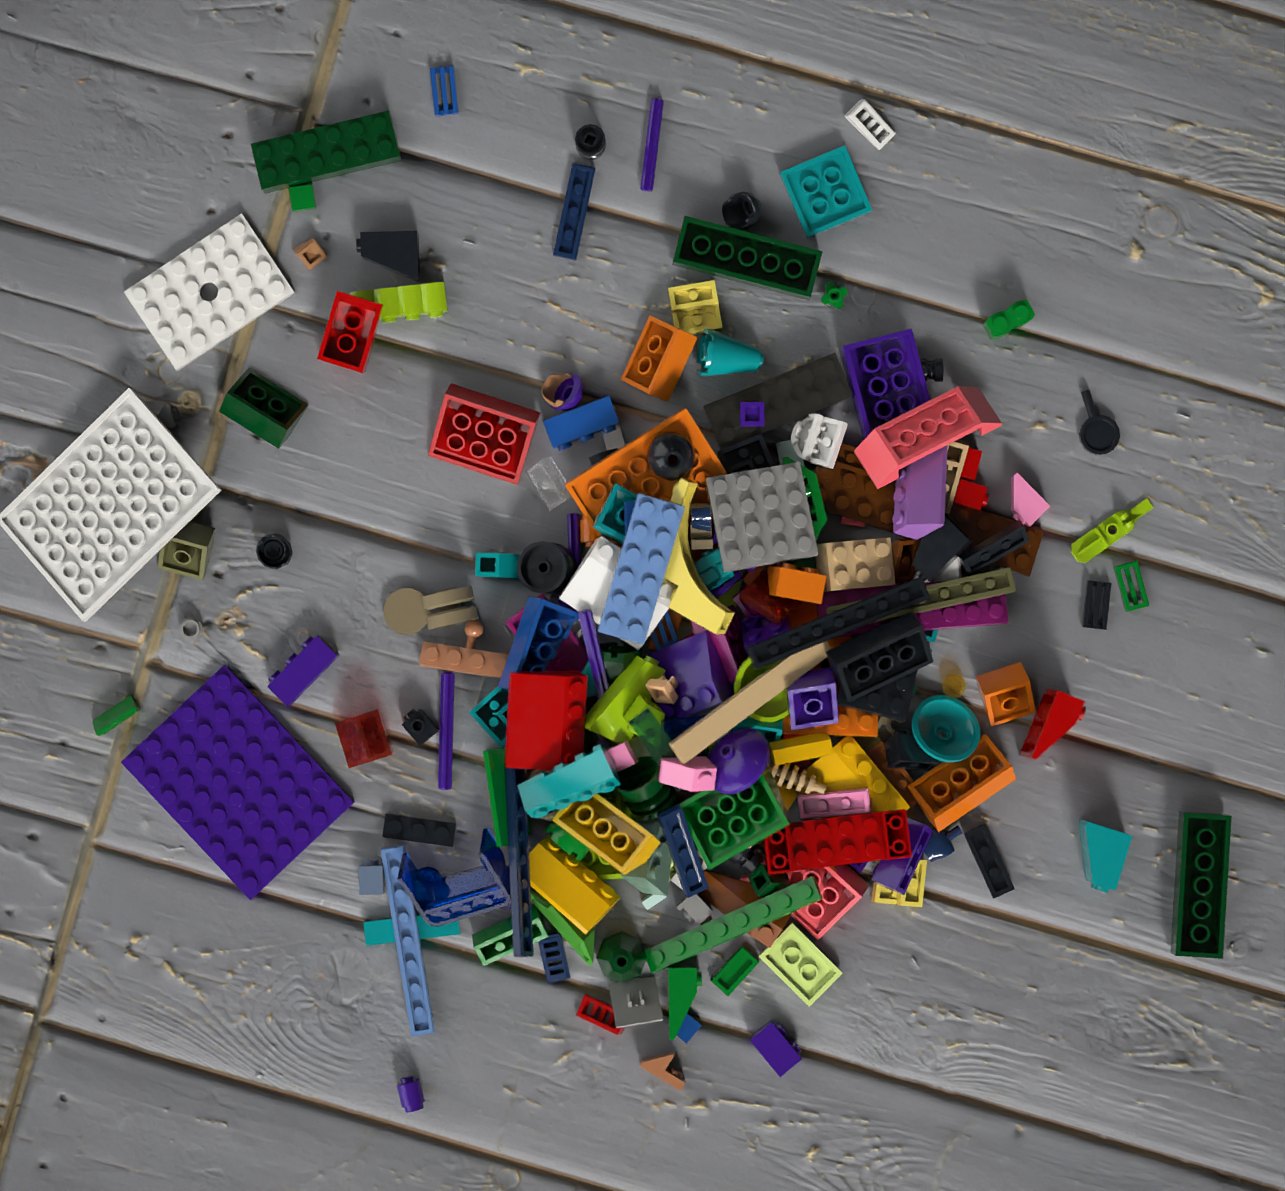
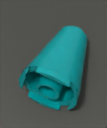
[696,329,764,376]

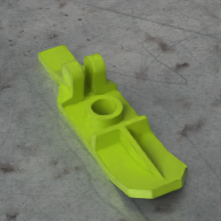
[1070,498,1154,563]

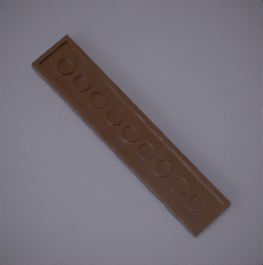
[807,465,1044,577]

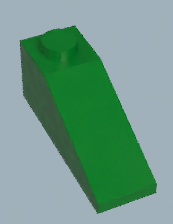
[668,967,702,1040]

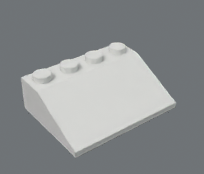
[558,536,678,650]

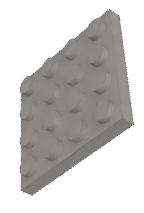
[705,462,818,573]

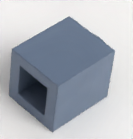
[359,860,385,895]

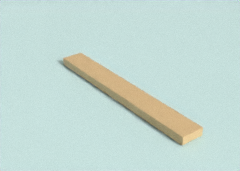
[669,641,831,764]

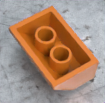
[620,315,698,402]

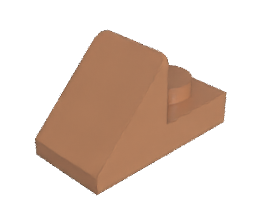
[640,1051,686,1091]

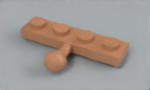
[419,620,509,679]

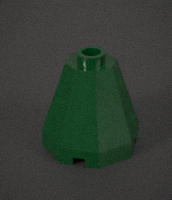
[600,642,642,686]
[596,931,647,983]

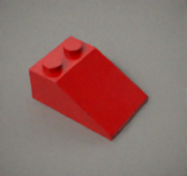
[317,290,383,373]

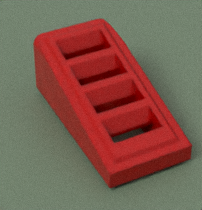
[576,994,625,1035]

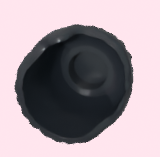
[721,191,762,231]

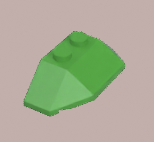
[531,890,595,966]

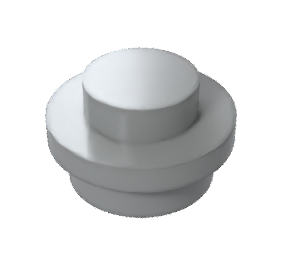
[179,617,203,641]

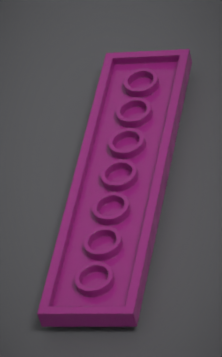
[816,581,1009,637]

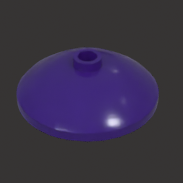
[708,728,770,794]

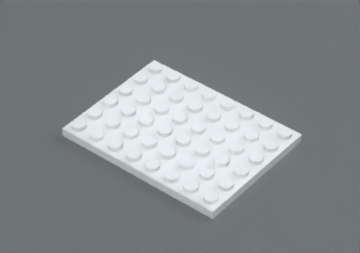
[0,388,221,622]

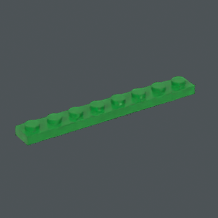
[645,876,823,974]

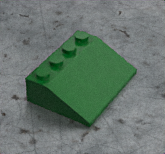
[483,746,532,847]
[679,766,790,870]

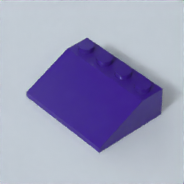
[839,329,930,440]
[642,630,734,726]

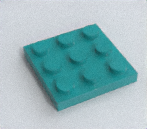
[779,145,872,238]

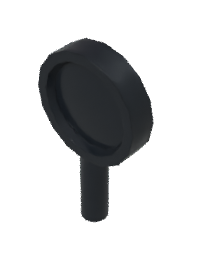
[1079,389,1120,455]

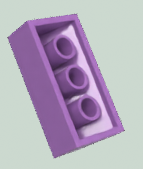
[892,445,948,540]

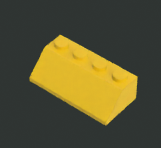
[552,794,660,875]
[529,834,620,934]

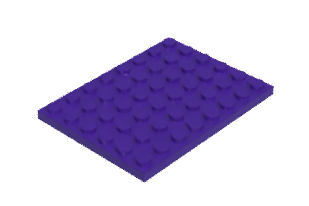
[121,665,354,900]

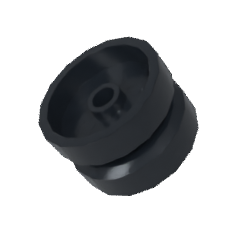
[517,541,577,594]

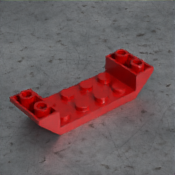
[764,809,912,874]

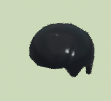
[256,533,293,569]

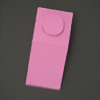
[1011,473,1050,527]
[659,756,717,791]

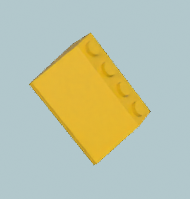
[793,736,910,819]

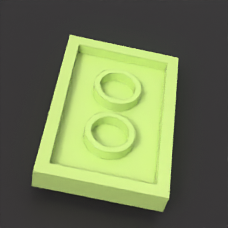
[759,922,843,1007]

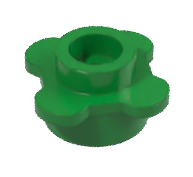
[821,282,848,309]

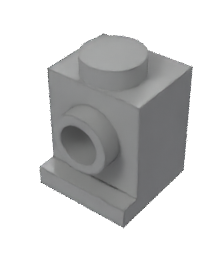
[676,894,713,926]

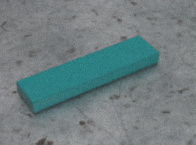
[363,910,461,946]

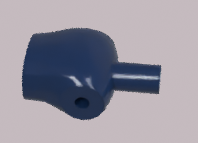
[924,825,963,863]

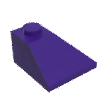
[787,668,839,730]

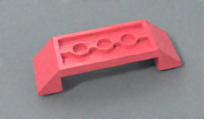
[854,386,1002,489]

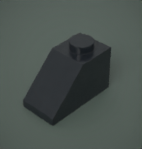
[884,731,940,770]

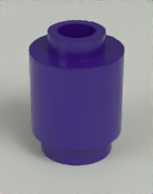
[396,1076,425,1113]

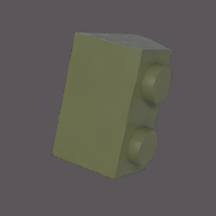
[158,521,215,580]

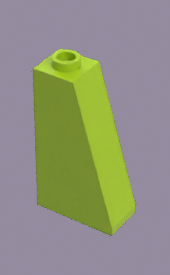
[585,655,665,744]

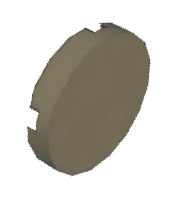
[383,588,430,635]

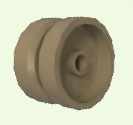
[421,586,479,630]

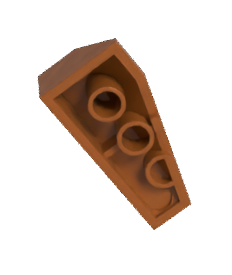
[698,869,792,948]

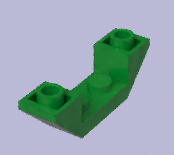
[783,457,827,541]

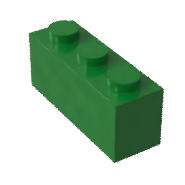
[472,906,548,966]

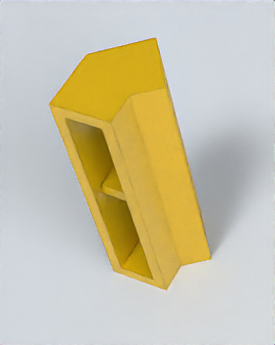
[769,733,834,766]

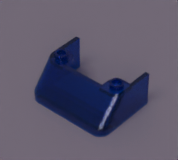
[397,828,511,927]

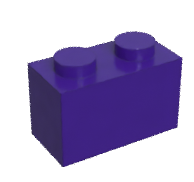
[749,1020,802,1077]

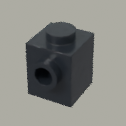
[401,708,439,746]

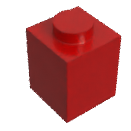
[953,479,989,511]

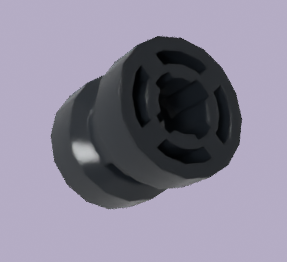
[920,358,944,382]

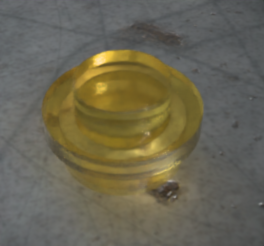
[942,674,966,698]

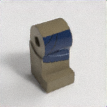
[689,503,713,549]

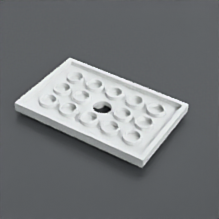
[124,213,295,371]

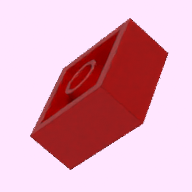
[960,448,982,482]

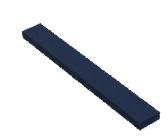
[505,767,534,957]

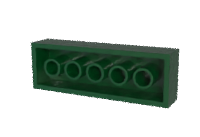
[251,110,402,194]
[672,216,823,300]
[1170,811,1232,959]

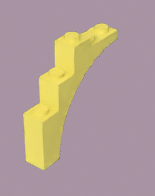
[664,478,735,634]

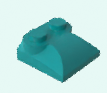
[593,484,637,545]

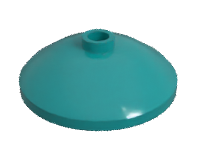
[912,695,980,762]

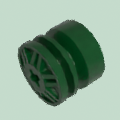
[615,756,676,821]

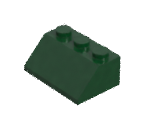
[219,368,309,449]

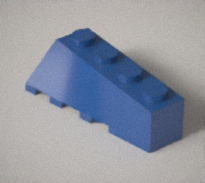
[498,597,579,691]

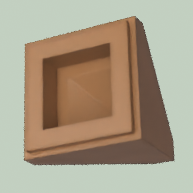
[293,238,327,271]

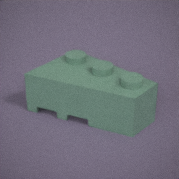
[621,817,671,896]

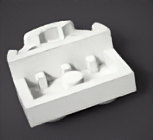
[791,414,848,469]

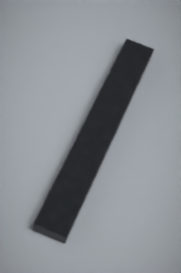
[746,576,930,670]

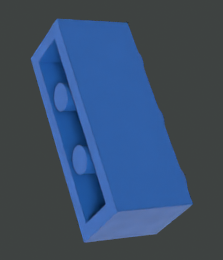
[543,396,619,451]

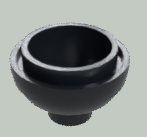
[647,432,695,480]

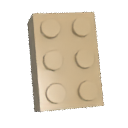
[815,537,895,592]

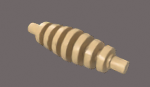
[767,756,827,794]

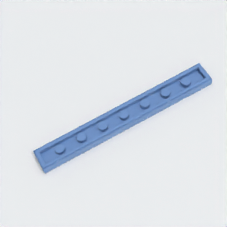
[380,845,435,1037]

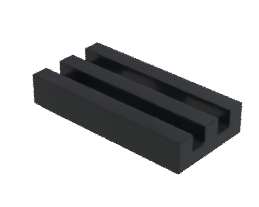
[1082,580,1112,630]

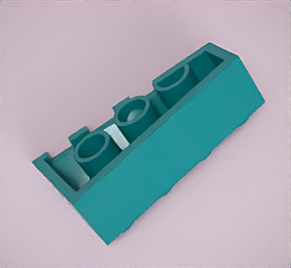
[518,744,621,818]

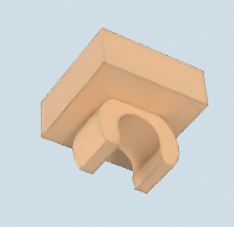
[645,676,678,704]

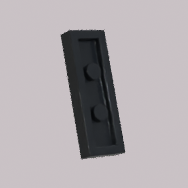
[958,520,1030,576]
[382,813,456,847]
[963,824,1015,899]

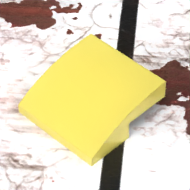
[668,280,723,335]
[871,859,927,907]

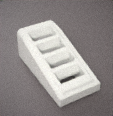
[844,99,896,150]

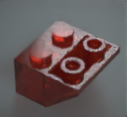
[335,709,394,768]

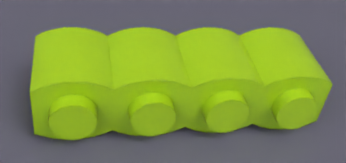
[350,282,448,323]

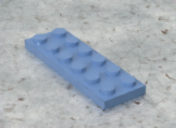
[597,493,685,645]

